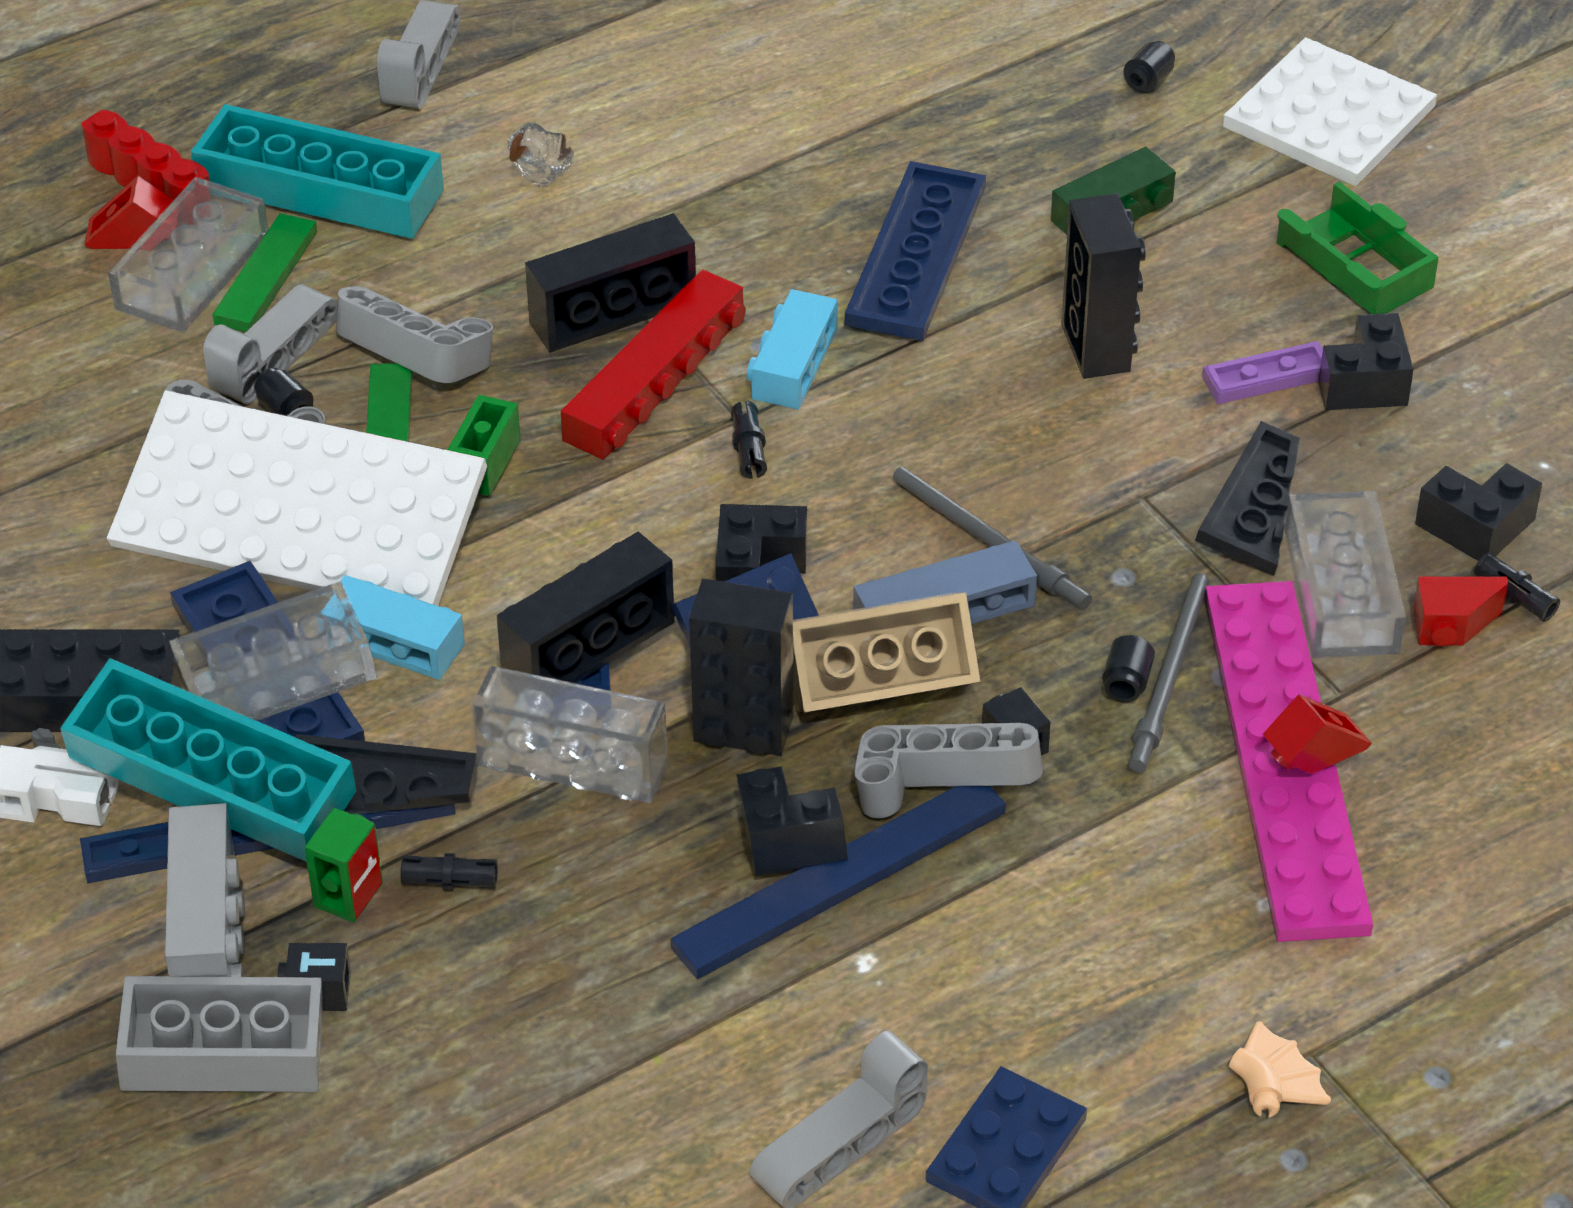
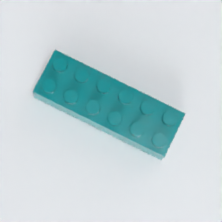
[191,104,444,239]
[60,658,357,862]

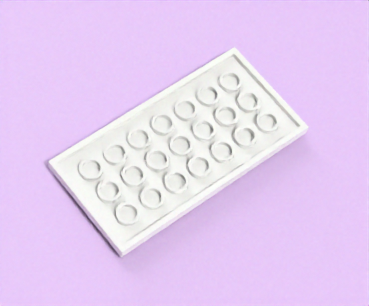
[106,390,487,606]

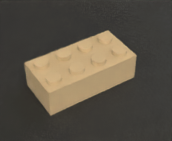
[793,592,981,712]

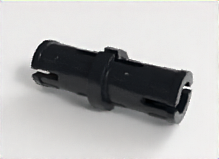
[731,401,767,479]
[1474,552,1561,622]
[401,853,498,891]

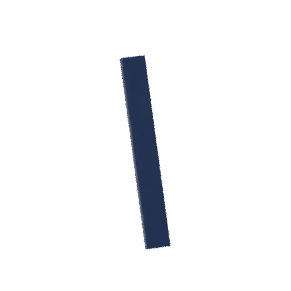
[671,786,1006,980]
[80,804,456,884]

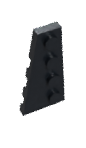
[1195,421,1300,576]
[295,734,479,814]

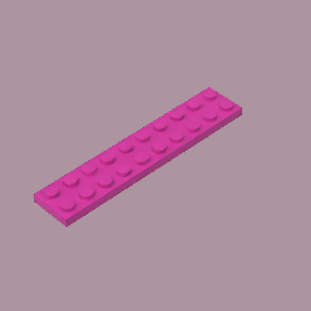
[1205,581,1373,942]

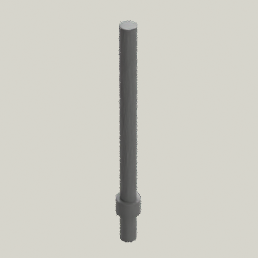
[893,466,1092,610]
[1128,574,1209,772]

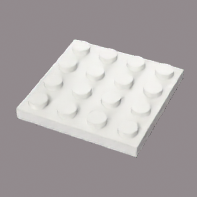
[1223,37,1437,186]

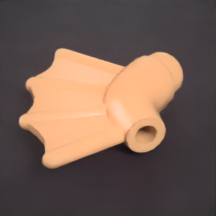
[1229,1021,1331,1118]

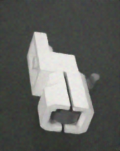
[0,728,119,826]

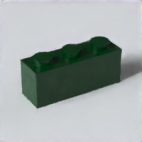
[1051,146,1176,235]

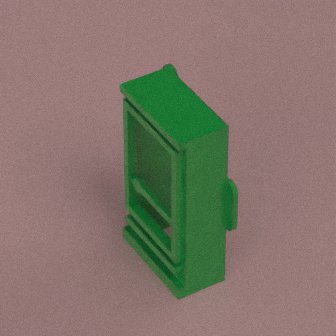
[1276,181,1439,314]

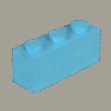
[746,289,838,410]
[319,575,465,680]

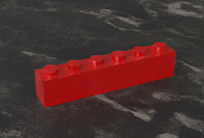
[560,269,746,460]

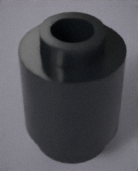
[1123,41,1175,93]
[254,368,314,416]
[1102,635,1155,702]

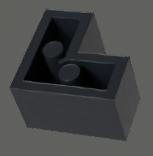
[1318,313,1414,410]
[1415,463,1542,561]
[716,504,807,582]
[736,766,848,876]

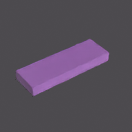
[1202,341,1323,404]

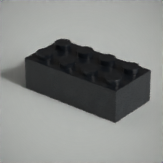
[1061,193,1146,379]
[525,213,696,353]
[496,531,675,708]
[689,578,794,756]
[0,629,185,732]

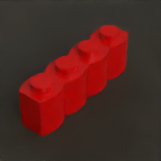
[81,109,214,225]

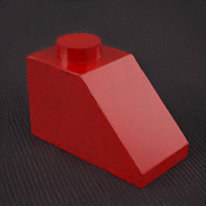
[84,176,176,249]
[1413,576,1508,646]
[1263,694,1372,774]

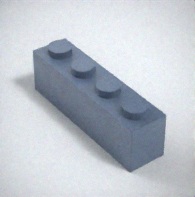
[853,540,1037,624]

